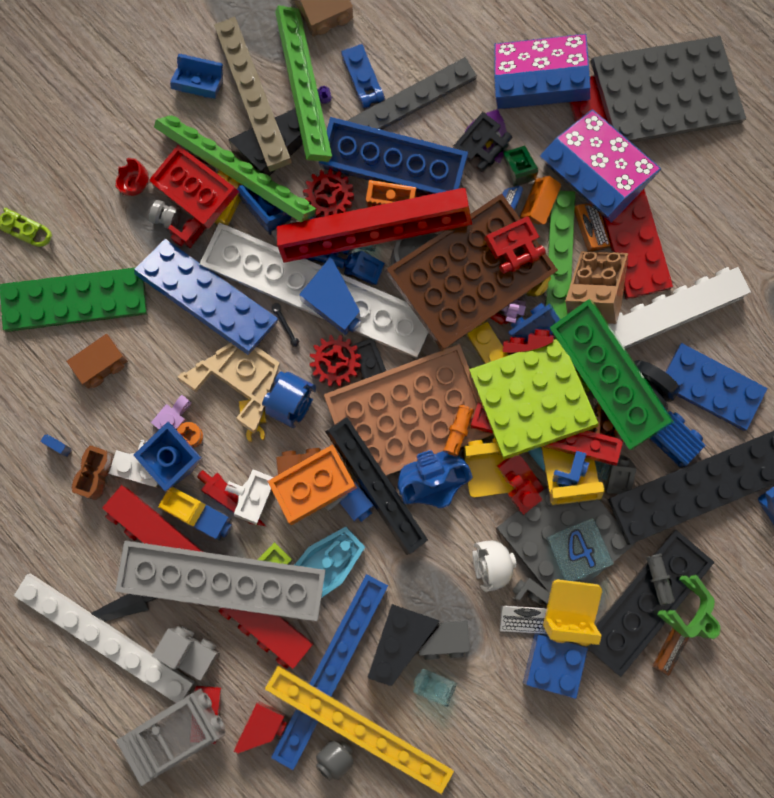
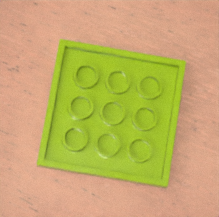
[469,339,599,460]

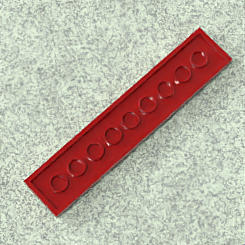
[569,76,673,300]

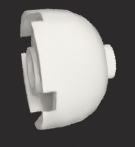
[472,541,516,592]

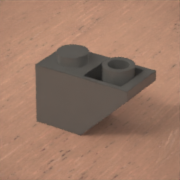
[418,620,470,660]

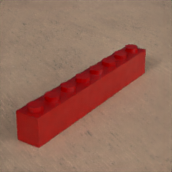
[277,187,472,263]

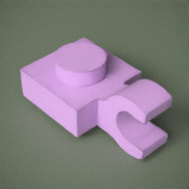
[501,300,526,323]
[151,395,192,430]

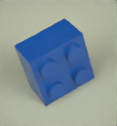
[523,634,588,698]

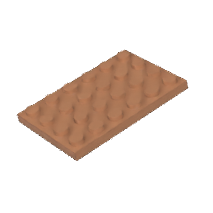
[324,344,494,486]

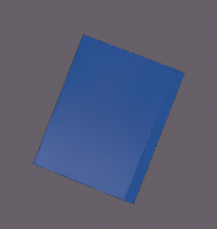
[237,185,292,235]
[133,421,201,492]

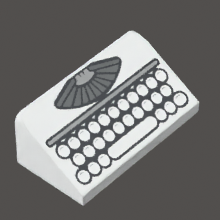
[500,606,547,634]

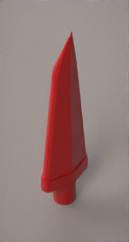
[197,470,266,526]

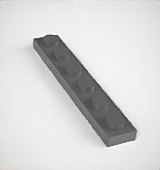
[347,57,477,130]

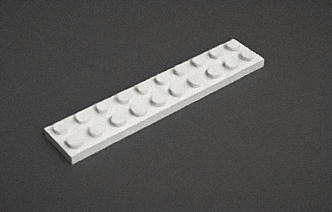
[199,223,429,359]

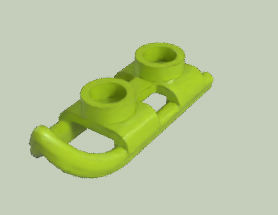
[0,207,52,247]

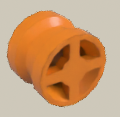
[177,422,203,448]

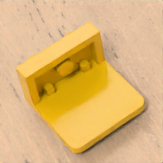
[463,438,513,498]
[543,580,602,646]

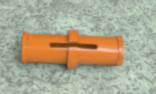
[443,405,474,456]

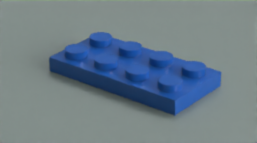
[665,343,768,431]

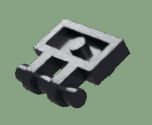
[453,112,513,172]

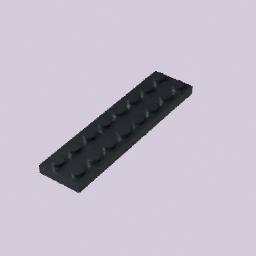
[608,431,774,545]

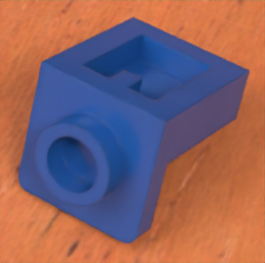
[344,251,385,285]

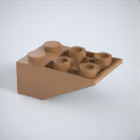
[565,251,628,324]

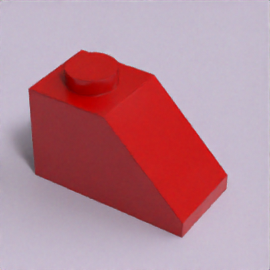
[234,701,288,753]

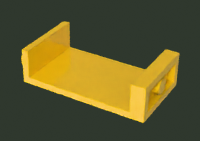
[541,430,604,505]

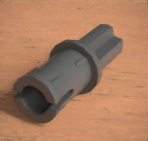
[646,554,674,605]

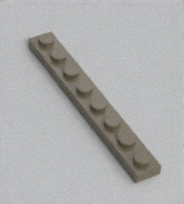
[214,17,292,172]

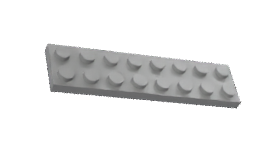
[115,541,326,621]

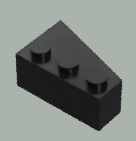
[228,108,303,176]
[367,604,440,687]

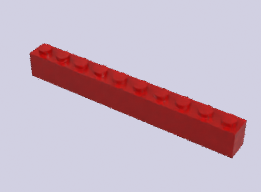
[102,485,314,669]

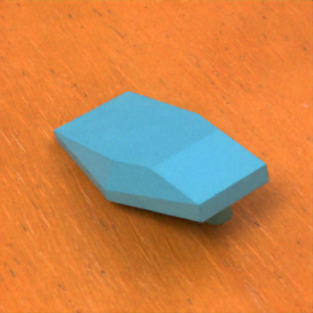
[295,526,366,597]

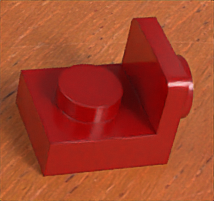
[168,218,207,249]

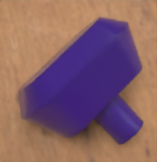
[317,86,332,104]

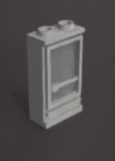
[116,689,226,786]

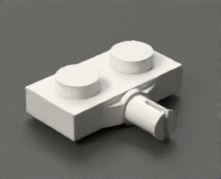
[109,440,158,488]
[225,469,273,525]

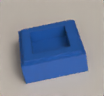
[40,434,72,457]

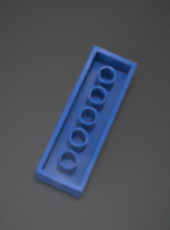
[318,117,468,195]

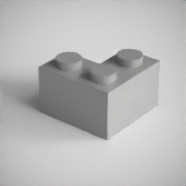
[152,626,220,681]

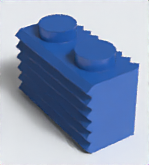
[650,411,706,468]

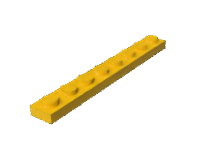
[265,666,454,794]

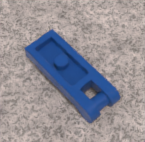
[341,44,385,109]

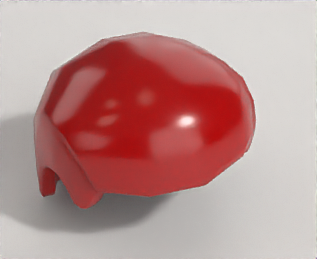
[116,158,149,196]

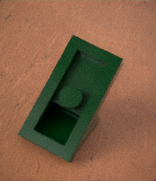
[503,146,539,187]

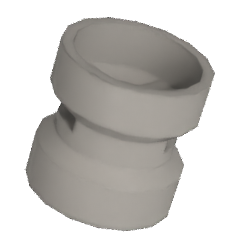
[149,200,180,228]

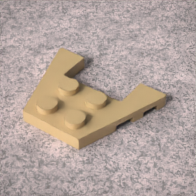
[178,343,280,433]

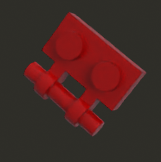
[484,216,546,274]

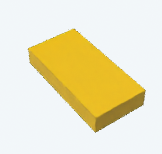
[158,487,206,527]

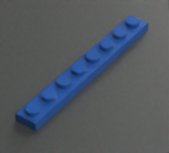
[271,574,388,770]

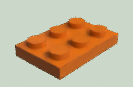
[268,444,357,525]

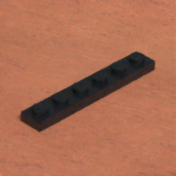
[325,417,428,555]

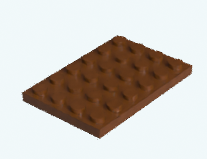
[385,193,558,351]

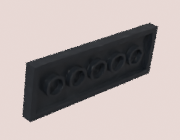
[583,529,715,677]

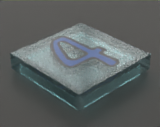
[546,518,614,581]

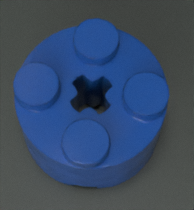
[262,371,316,428]

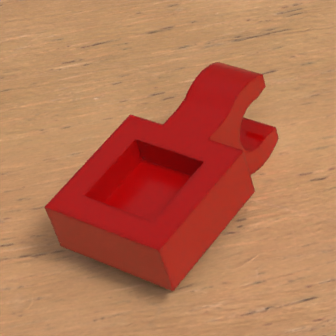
[505,471,542,515]

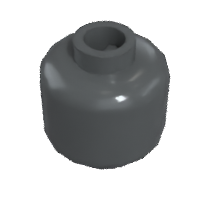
[316,741,354,781]

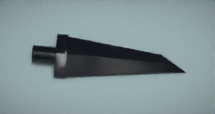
[91,594,158,622]

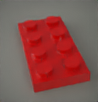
[149,145,239,229]

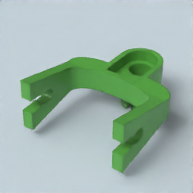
[657,575,720,639]

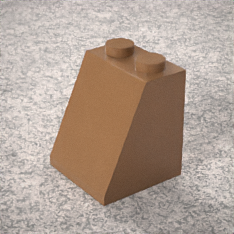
[294,0,353,37]

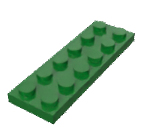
[0,267,148,332]
[550,299,674,450]

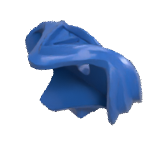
[398,450,473,508]

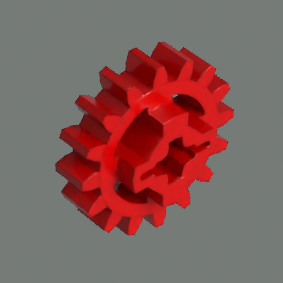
[303,169,354,218]
[309,335,362,388]

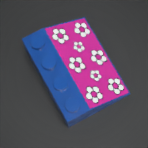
[495,34,590,109]
[540,109,662,223]

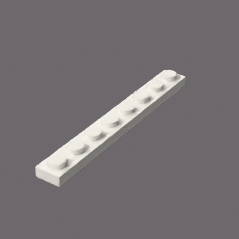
[14,573,195,703]

